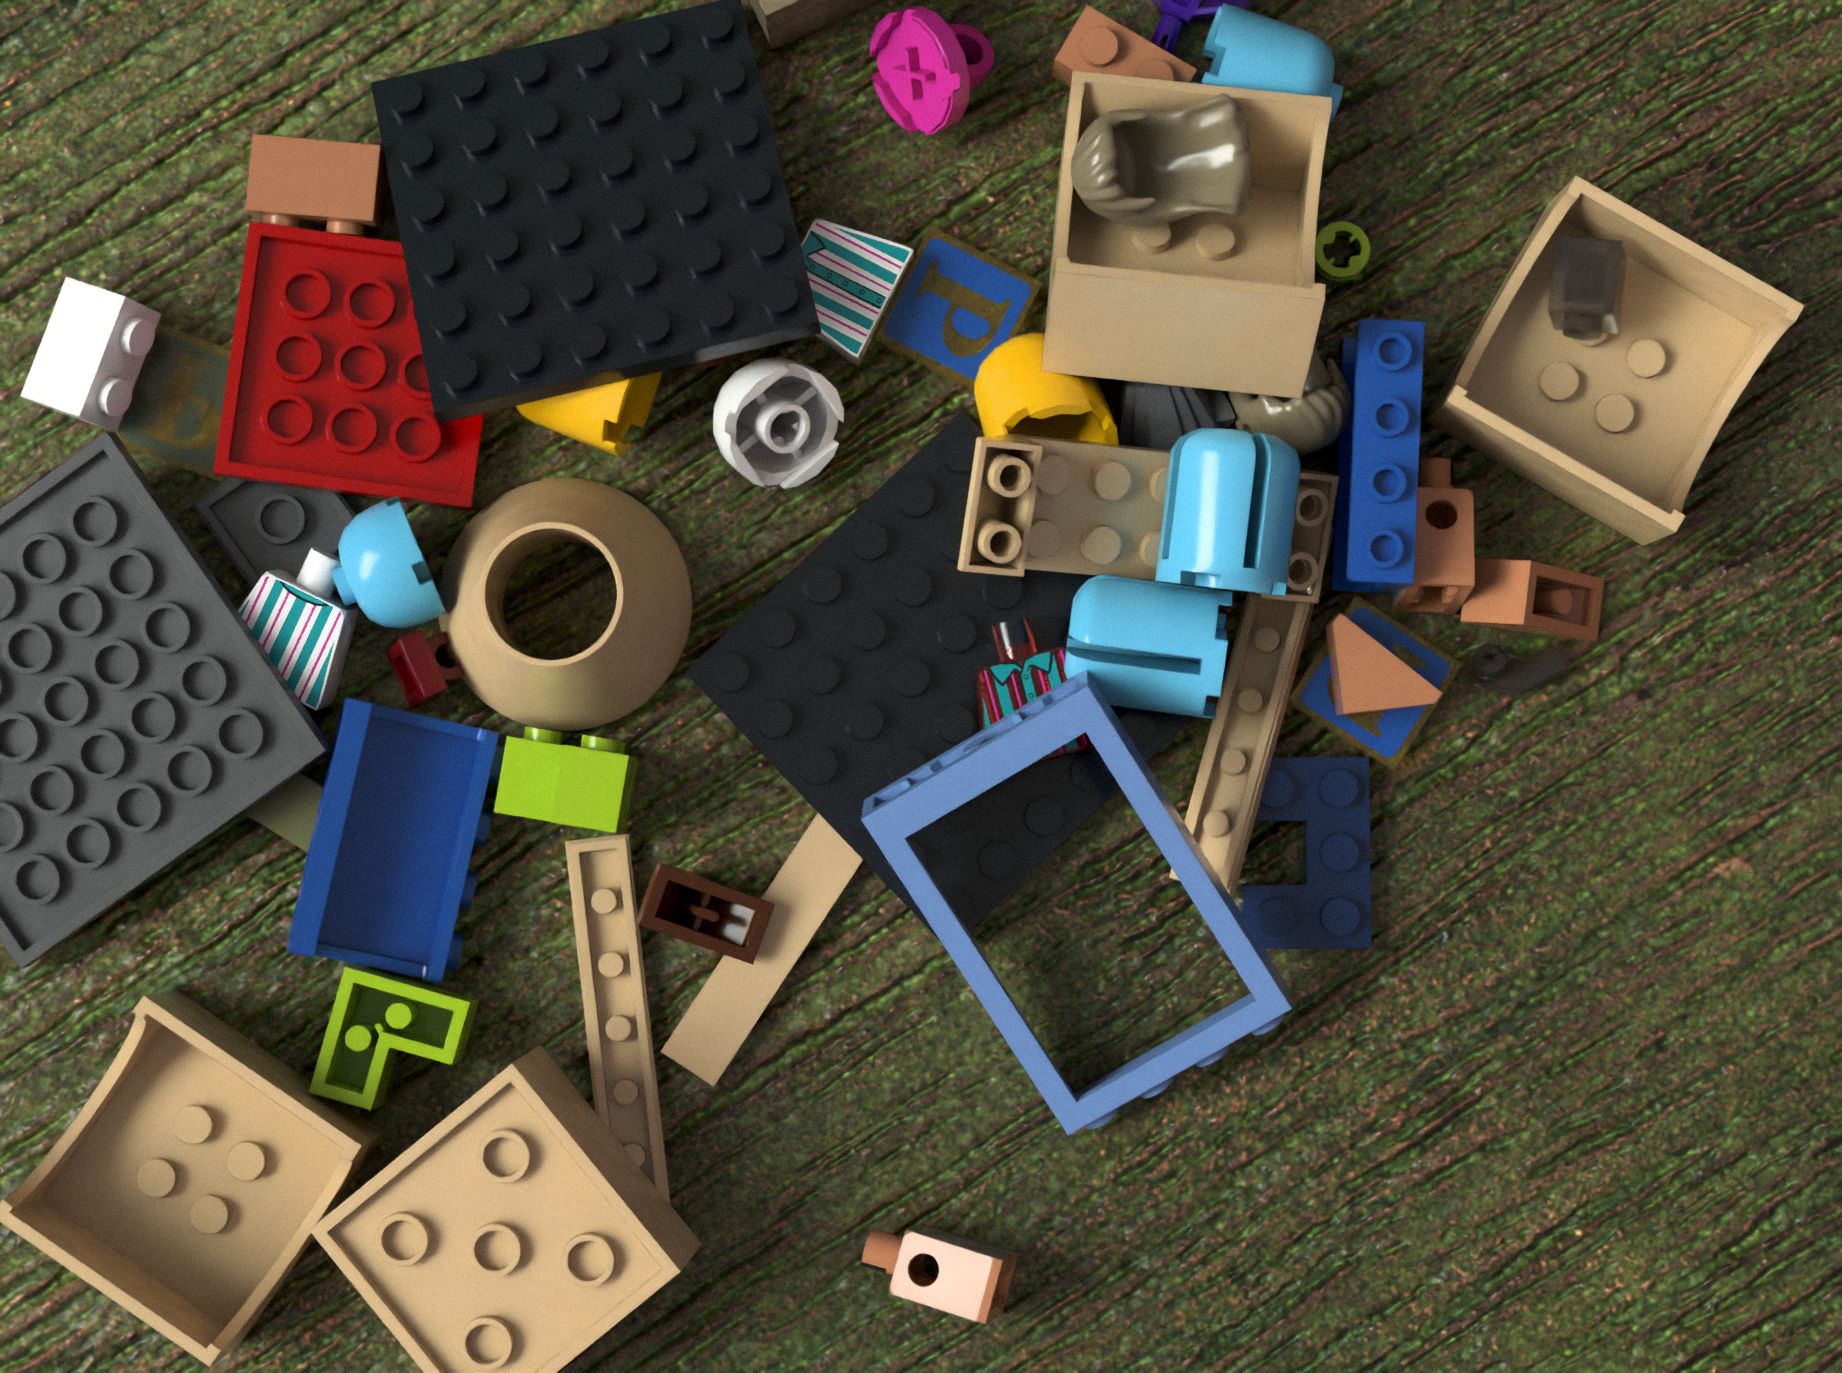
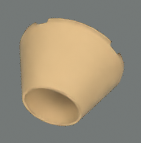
[439,478,693,731]

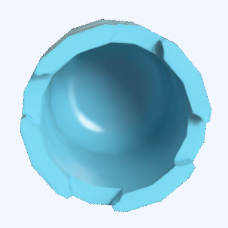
[1193,3,1343,123]

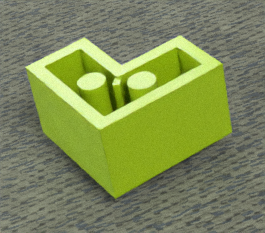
[494,726,639,834]
[308,964,479,1110]

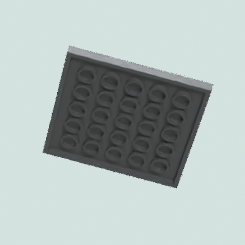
[0,431,333,969]

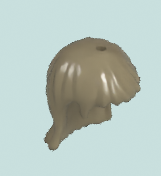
[1071,93,1254,226]
[1226,344,1352,457]

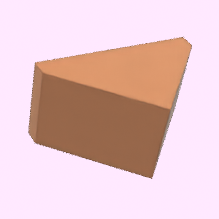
[1325,613,1443,716]

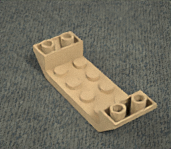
[957,434,1339,603]

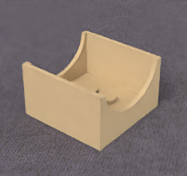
[1042,71,1332,399]
[1424,175,1805,546]
[0,989,385,1367]
[309,1045,702,1373]

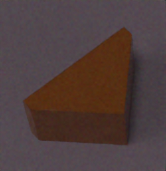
[635,862,775,965]

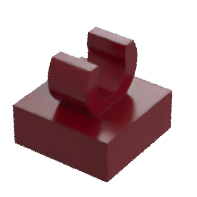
[385,630,465,710]

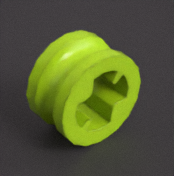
[1315,221,1371,283]

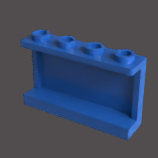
[1329,319,1425,595]
[286,697,505,984]

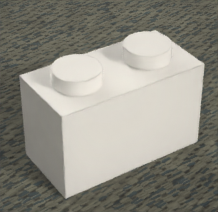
[20,277,161,432]

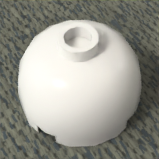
[713,357,844,489]

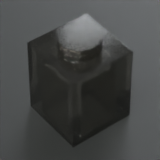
[1548,236,1627,340]

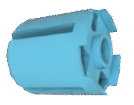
[1155,428,1301,596]
[1064,575,1232,719]

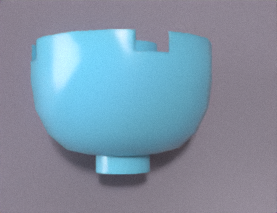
[330,495,447,628]

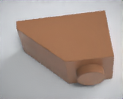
[1460,558,1604,642]

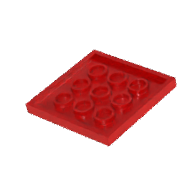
[213,221,485,511]

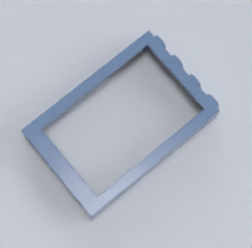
[861,670,1292,1135]

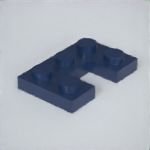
[1241,757,1371,949]

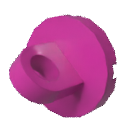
[870,6,994,135]

